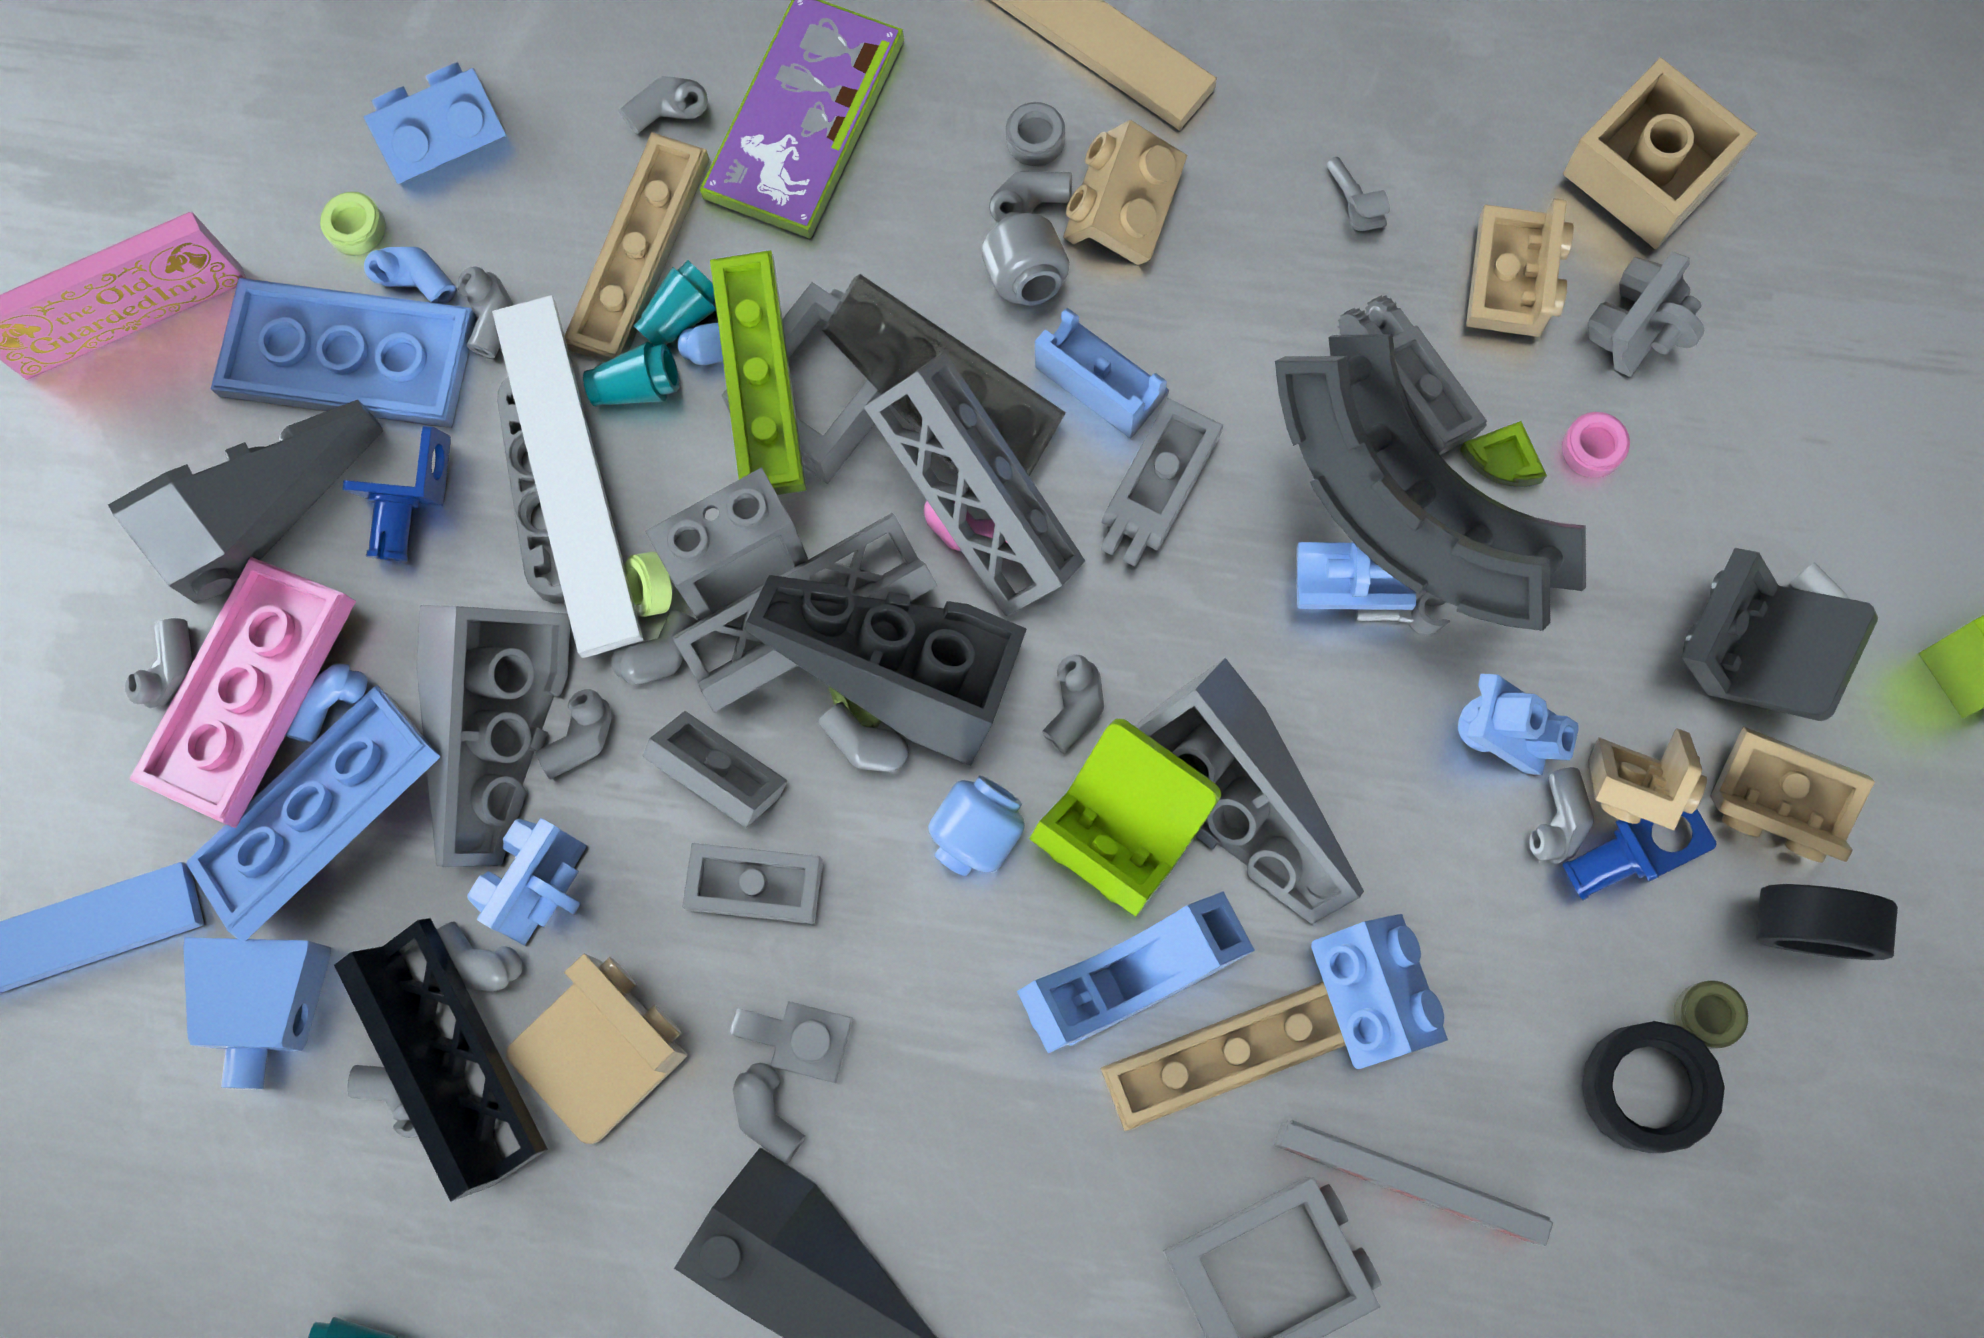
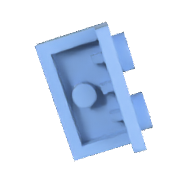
[363,62,507,184]
[1311,914,1448,1069]

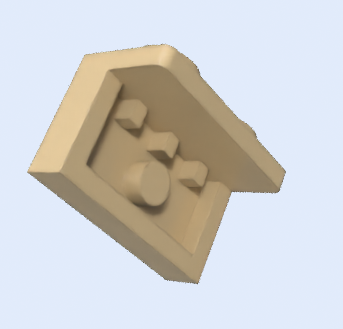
[1063,120,1188,265]
[1466,198,1574,337]
[1710,726,1875,863]
[1588,728,1707,830]

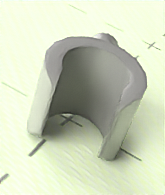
[1326,157,1390,231]
[1357,592,1450,635]

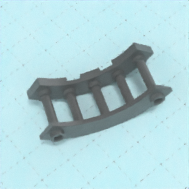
[1275,334,1586,631]

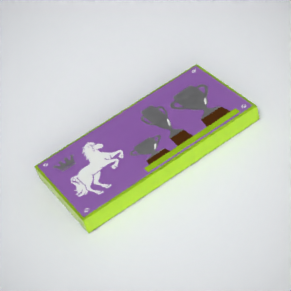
[700,0,904,239]

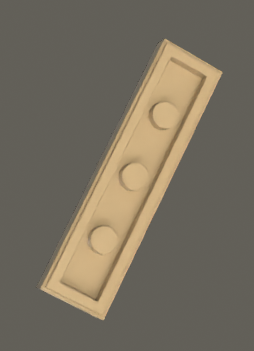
[565,132,710,362]
[1100,982,1346,1132]

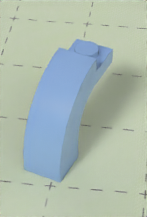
[1017,891,1255,1053]

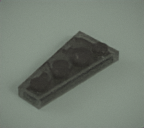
[822,274,1066,491]

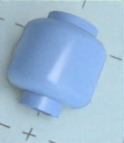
[928,775,1025,876]

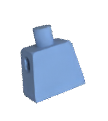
[183,937,331,1089]

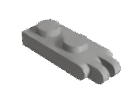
[1101,398,1223,567]

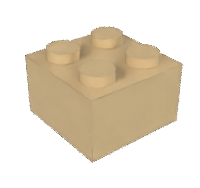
[1563,57,1758,250]

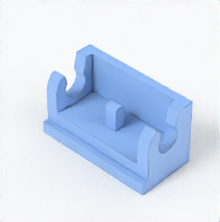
[1035,308,1169,439]

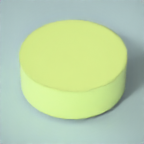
[320,192,386,255]
[624,552,672,617]

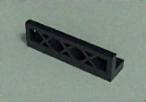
[334,918,548,1202]

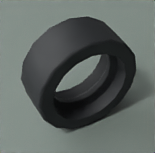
[1756,884,1898,960]
[1582,1021,1725,1153]

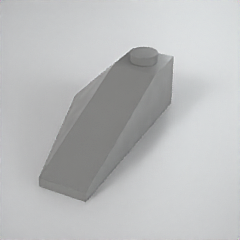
[416,605,570,867]

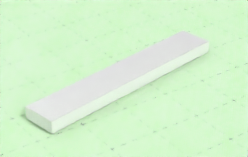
[492,295,644,658]

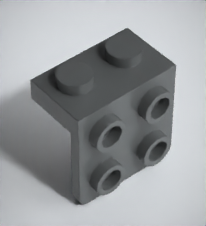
[1681,548,1878,721]

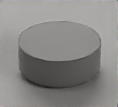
[1006,102,1065,166]

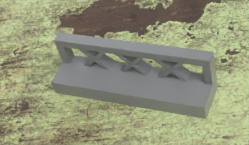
[864,351,1086,616]
[672,513,938,712]

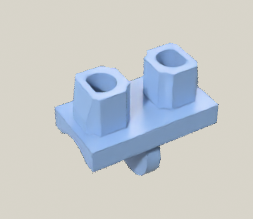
[1296,542,1416,610]
[1458,674,1579,775]
[467,818,587,946]

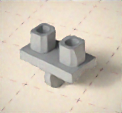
[1588,251,1705,377]

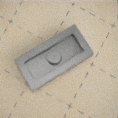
[643,711,787,828]
[682,843,823,924]

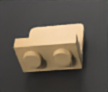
[506,953,688,1144]

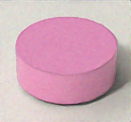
[1562,412,1630,478]

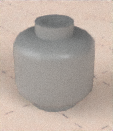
[982,213,1069,306]

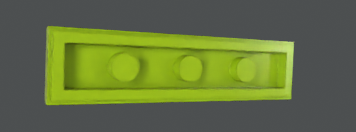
[710,250,806,495]

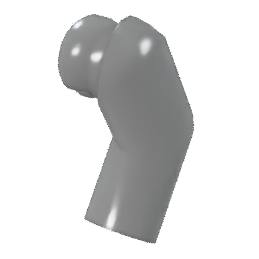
[619,76,708,134]
[125,618,192,708]
[817,702,908,772]
[1529,767,1594,864]
[437,922,523,992]
[348,1065,418,1138]

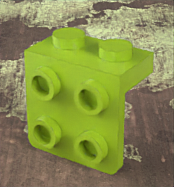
[1029,719,1221,917]

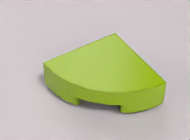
[1460,421,1547,487]

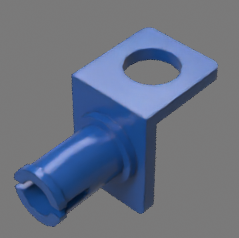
[342,426,451,562]
[1562,808,1717,901]

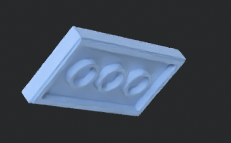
[211,278,477,428]
[186,685,440,942]

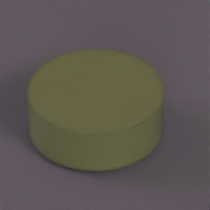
[1674,981,1748,1049]

